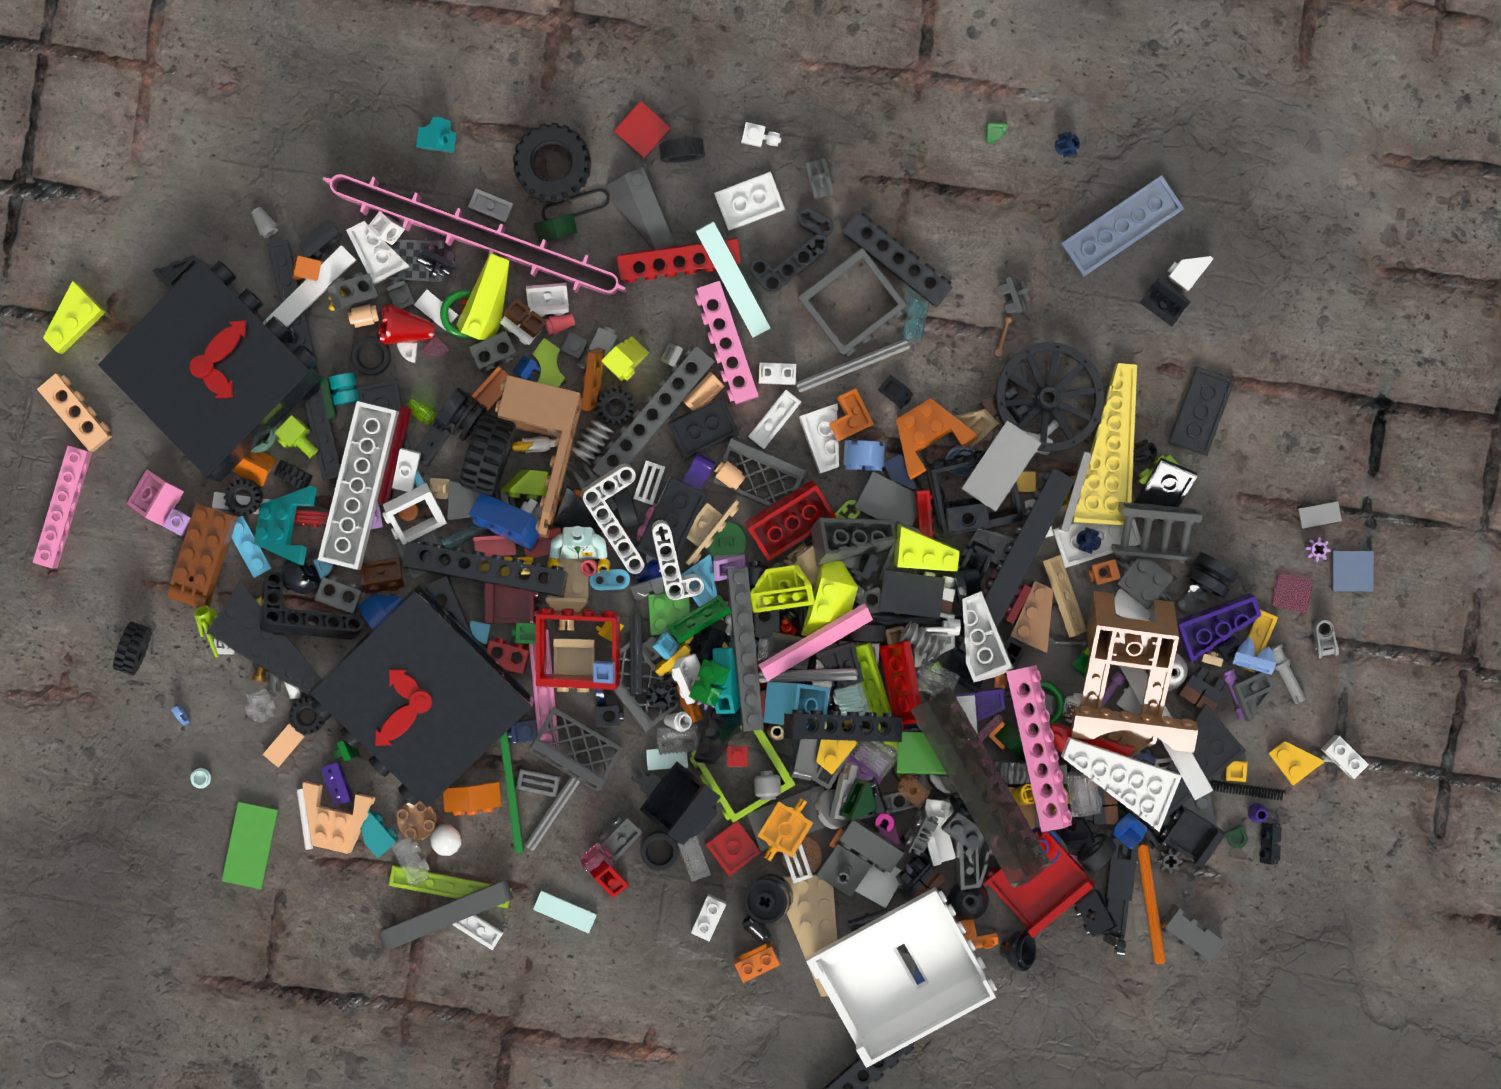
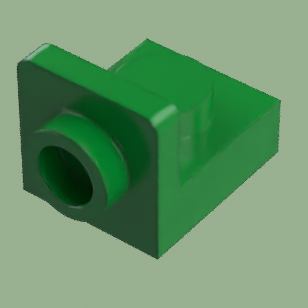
[512,623,536,644]

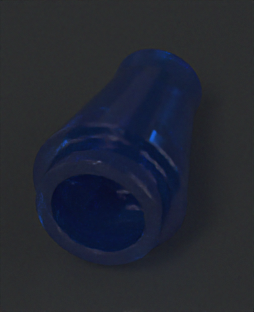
[634,559,666,583]

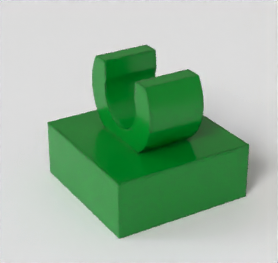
[333,740,360,762]

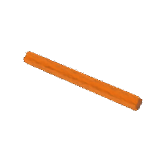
[1137,844,1166,964]

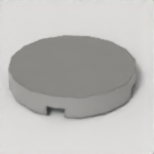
[815,789,849,829]

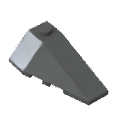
[606,167,675,249]

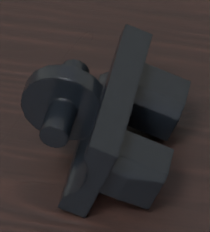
[416,243,458,279]

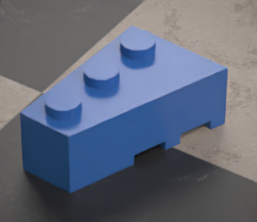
[469,493,540,551]

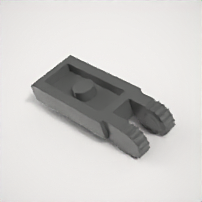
[572,462,617,517]

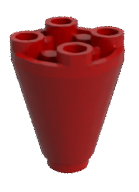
[377,304,435,345]

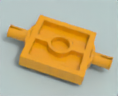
[758,798,813,861]

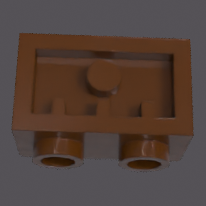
[360,557,405,594]

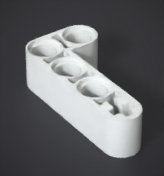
[652,520,704,600]

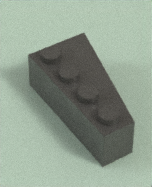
[811,518,897,565]

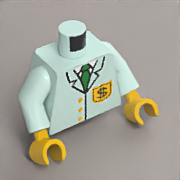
[547,526,610,573]

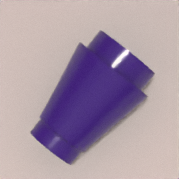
[1248,803,1268,823]

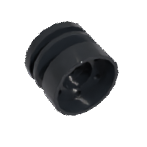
[434,387,487,442]

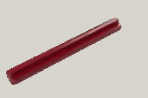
[377,406,412,504]

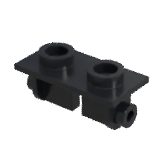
[1259,822,1282,865]

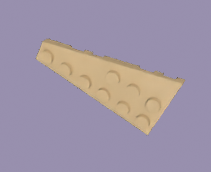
[783,874,837,997]

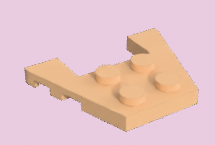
[303,781,375,854]

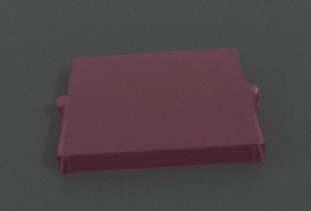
[1271,573,1313,613]

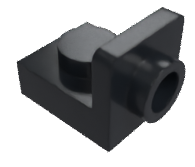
[878,374,913,409]

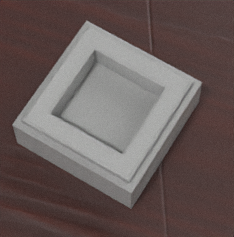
[660,343,683,367]

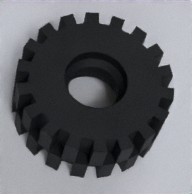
[113,621,152,676]

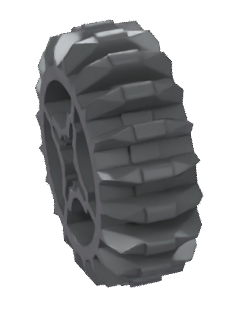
[979,759,1031,784]

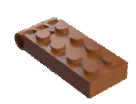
[168,503,238,608]

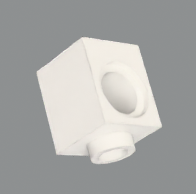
[367,211,405,245]

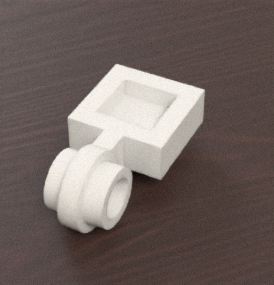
[741,122,781,147]

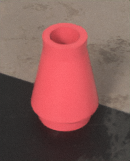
[545,314,575,335]

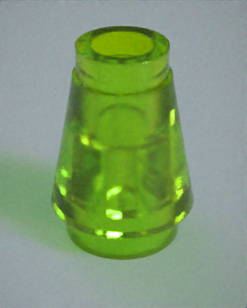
[406,398,437,425]

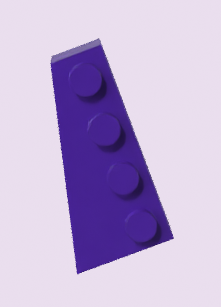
[1177,593,1261,662]

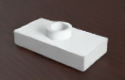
[392,448,421,492]

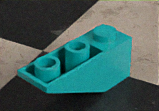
[713,648,740,714]
[354,798,399,858]

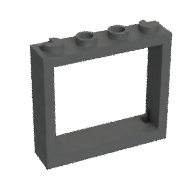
[798,248,907,356]

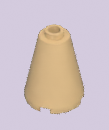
[784,540,821,590]

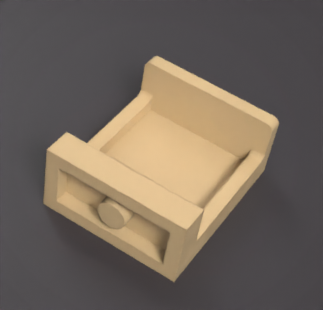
[552,638,595,692]

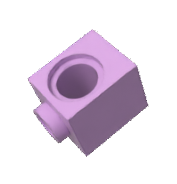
[163,508,191,536]

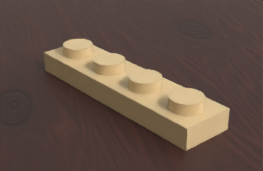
[1043,555,1087,638]

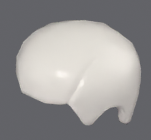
[430,824,461,856]

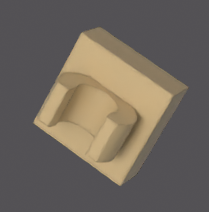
[430,478,451,499]

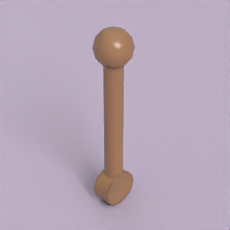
[994,316,1013,357]

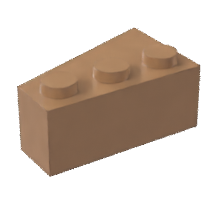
[1008,581,1053,653]

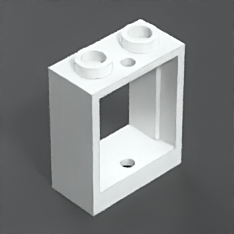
[382,483,447,545]

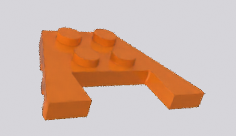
[896,398,978,480]

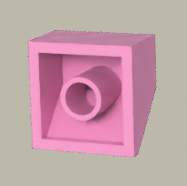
[127,469,184,526]

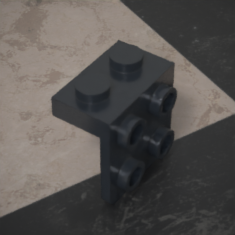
[941,795,989,851]

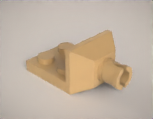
[546,557,589,630]

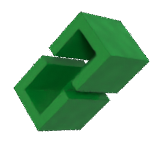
[689,659,731,706]

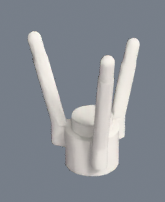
[926,612,961,637]

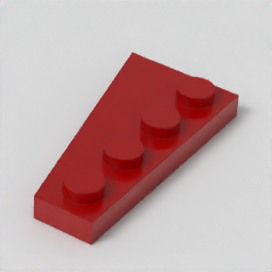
[1050,722,1134,757]

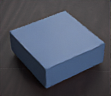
[593,661,615,684]

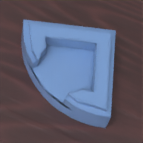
[171,705,191,726]

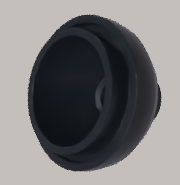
[948,883,989,920]
[1000,930,1036,971]

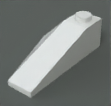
[962,592,1014,682]

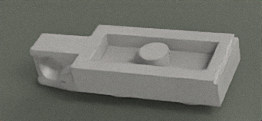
[830,763,858,821]

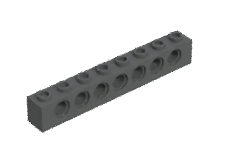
[592,346,715,486]

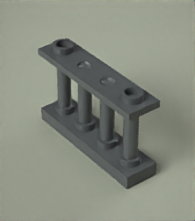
[1111,502,1202,563]

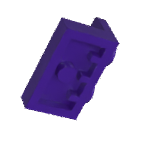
[321,761,353,805]

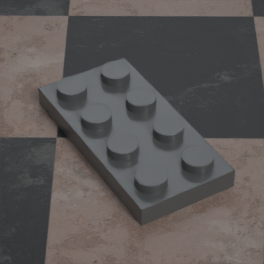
[747,785,826,852]

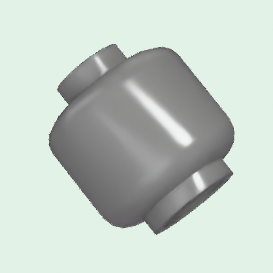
[754,771,781,800]

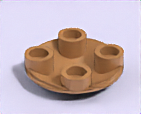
[396,801,437,840]

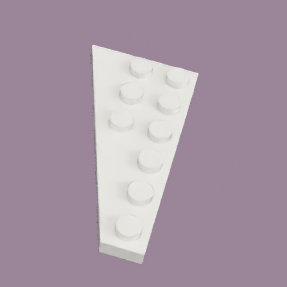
[1061,737,1182,831]

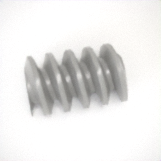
[572,420,614,465]
[899,621,945,660]

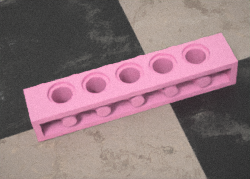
[694,281,759,405]
[33,446,92,568]

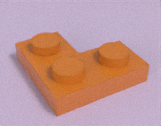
[829,388,874,442]

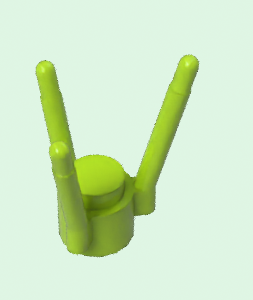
[193,606,219,658]

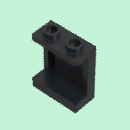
[1159,805,1225,868]

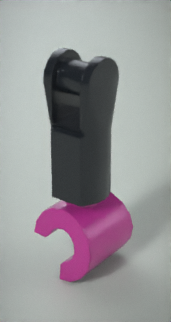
[864,777,895,832]

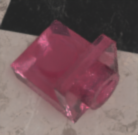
[580,842,614,873]

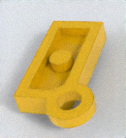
[655,636,694,677]

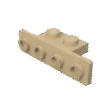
[685,499,739,565]

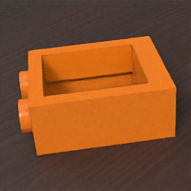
[734,941,780,983]

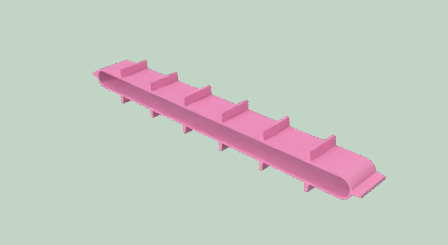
[323,174,627,296]

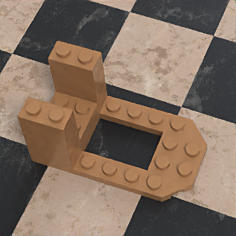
[495,375,582,538]
[1079,591,1179,758]

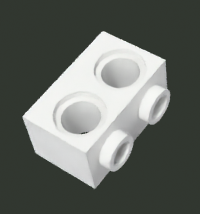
[1321,735,1369,779]
[691,894,726,941]

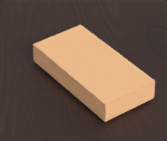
[683,372,725,410]
[263,723,305,767]

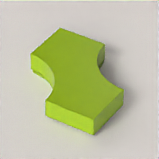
[533,338,565,388]

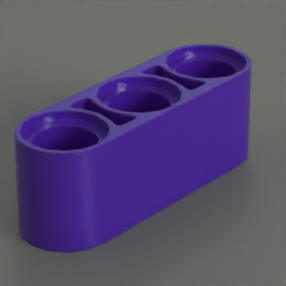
[683,453,716,489]

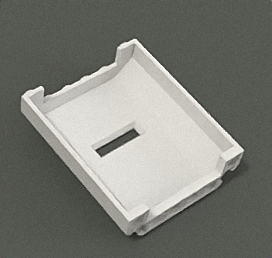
[806,887,997,1068]

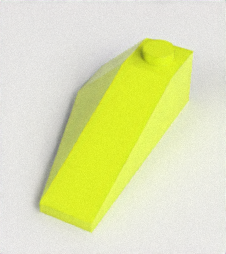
[456,253,509,340]

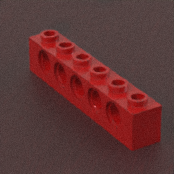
[617,237,741,283]

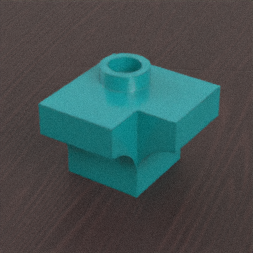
[416,117,456,153]

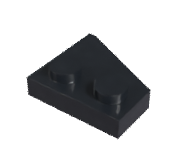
[554,485,599,530]
[815,641,864,687]

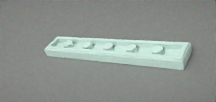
[696,221,770,337]

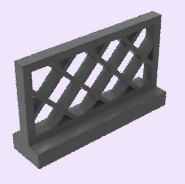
[713,437,806,506]
[606,642,680,733]
[528,707,623,792]

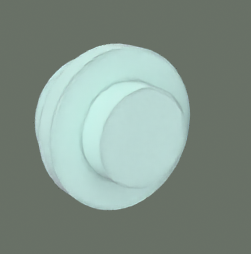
[190,768,211,788]

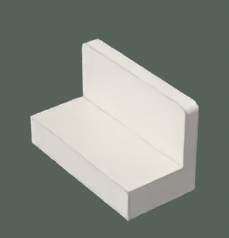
[1114,589,1153,621]
[924,821,956,866]

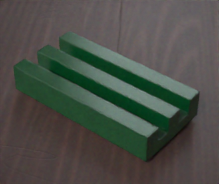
[319,378,338,420]

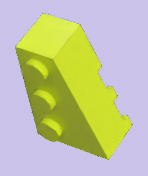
[43,281,106,354]
[602,336,649,382]

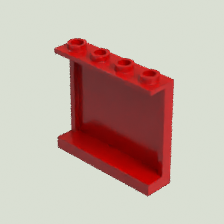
[984,830,1095,938]

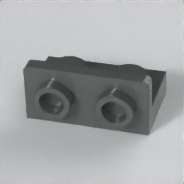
[594,811,643,861]

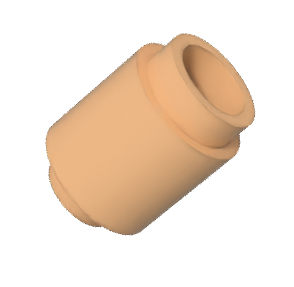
[348,304,379,328]
[715,461,745,490]

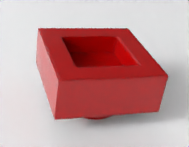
[727,746,748,767]

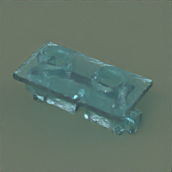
[902,299,929,342]

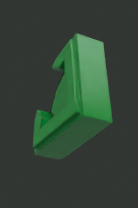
[986,122,1008,143]

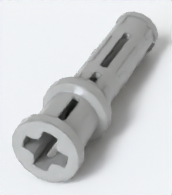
[1270,643,1307,704]

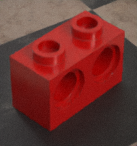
[487,637,530,674]

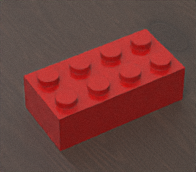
[744,480,837,561]

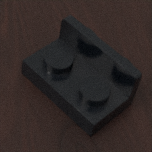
[689,626,727,666]

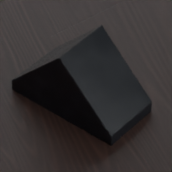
[1003,636,1028,676]

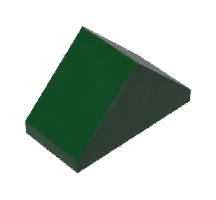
[534,213,578,243]
[994,720,1026,762]
[840,778,877,821]

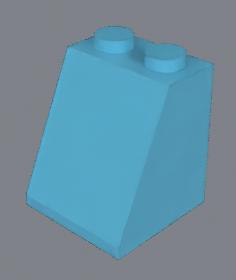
[763,682,829,729]

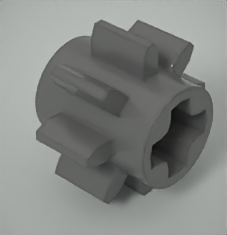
[1156,848,1183,874]

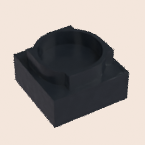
[640,761,721,846]

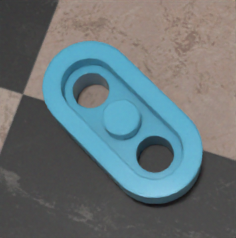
[589,569,630,590]

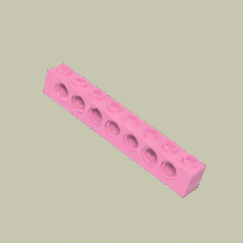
[1006,665,1072,832]

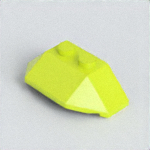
[801,561,858,636]
[750,564,815,613]

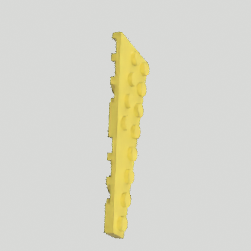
[1072,363,1137,526]

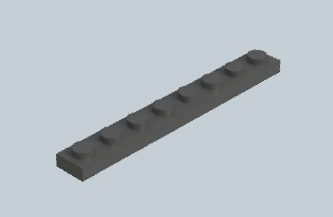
[726,567,764,732]

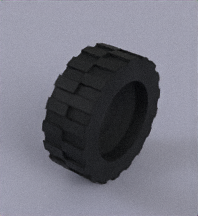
[659,138,705,163]

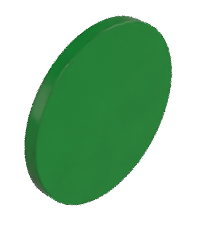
[707,522,746,557]

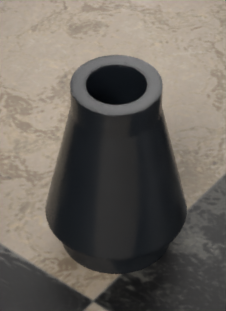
[742,915,771,943]

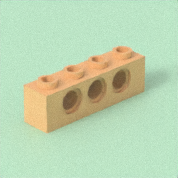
[37,374,112,452]

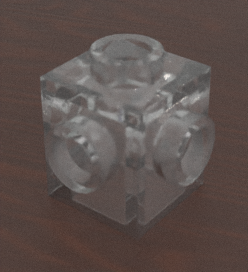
[244,689,275,723]

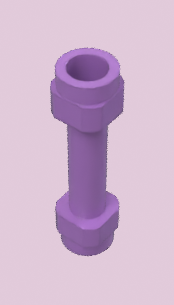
[1222,669,1244,719]
[1101,671,1126,709]

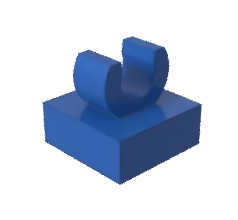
[513,355,541,380]

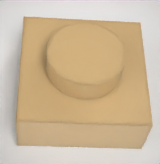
[1199,651,1223,667]

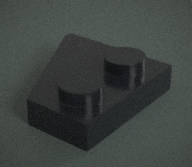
[153,255,199,289]

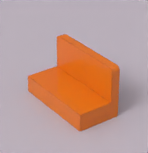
[472,366,509,411]
[232,452,277,487]

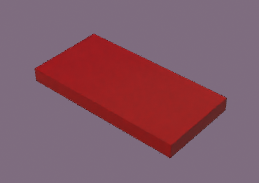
[879,641,925,725]

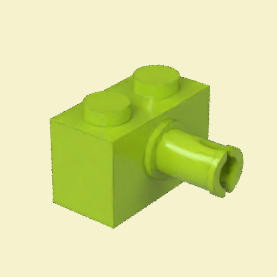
[275,415,319,459]

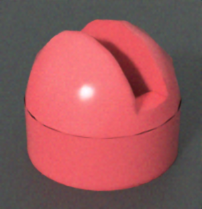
[581,559,598,576]

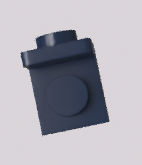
[508,720,537,744]

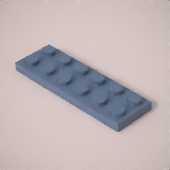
[1061,175,1184,277]

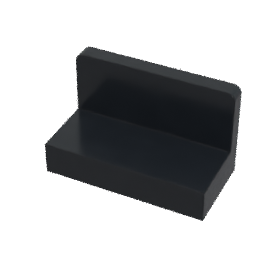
[955,568,981,613]

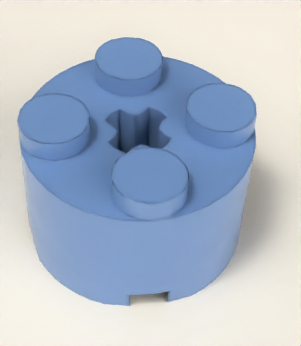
[843,440,885,471]

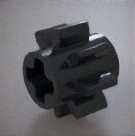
[1133,439,1157,466]

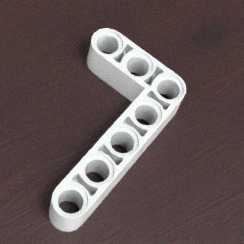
[581,464,644,574]

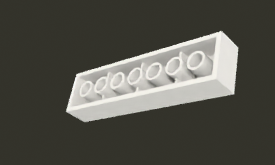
[318,401,399,570]

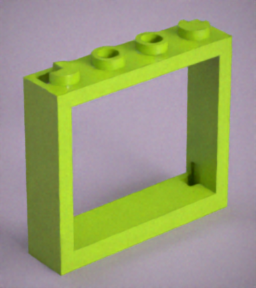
[690,725,796,823]

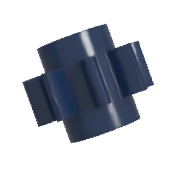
[1055,132,1080,158]
[1076,527,1102,554]

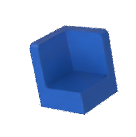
[1113,813,1147,849]

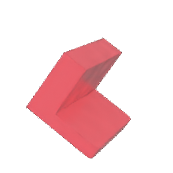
[473,535,516,557]

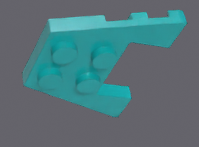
[254,486,317,565]

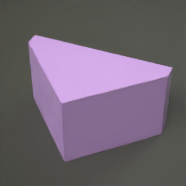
[713,554,746,581]

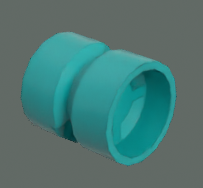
[328,373,360,406]

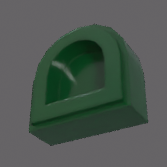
[1224,825,1248,849]

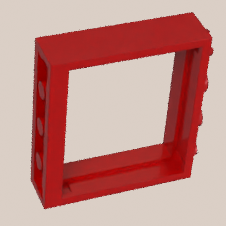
[536,607,620,690]

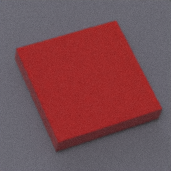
[614,101,671,158]
[705,820,762,876]

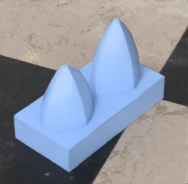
[1232,638,1276,675]

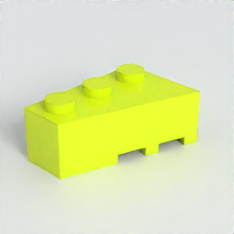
[893,523,960,571]

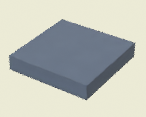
[1332,551,1374,592]

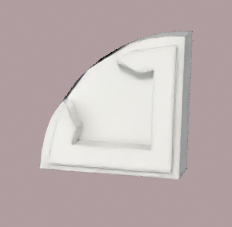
[397,342,418,363]

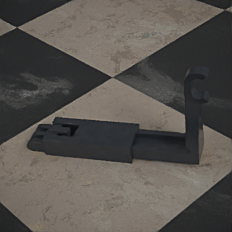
[1103,824,1138,956]

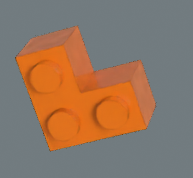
[443,782,502,816]

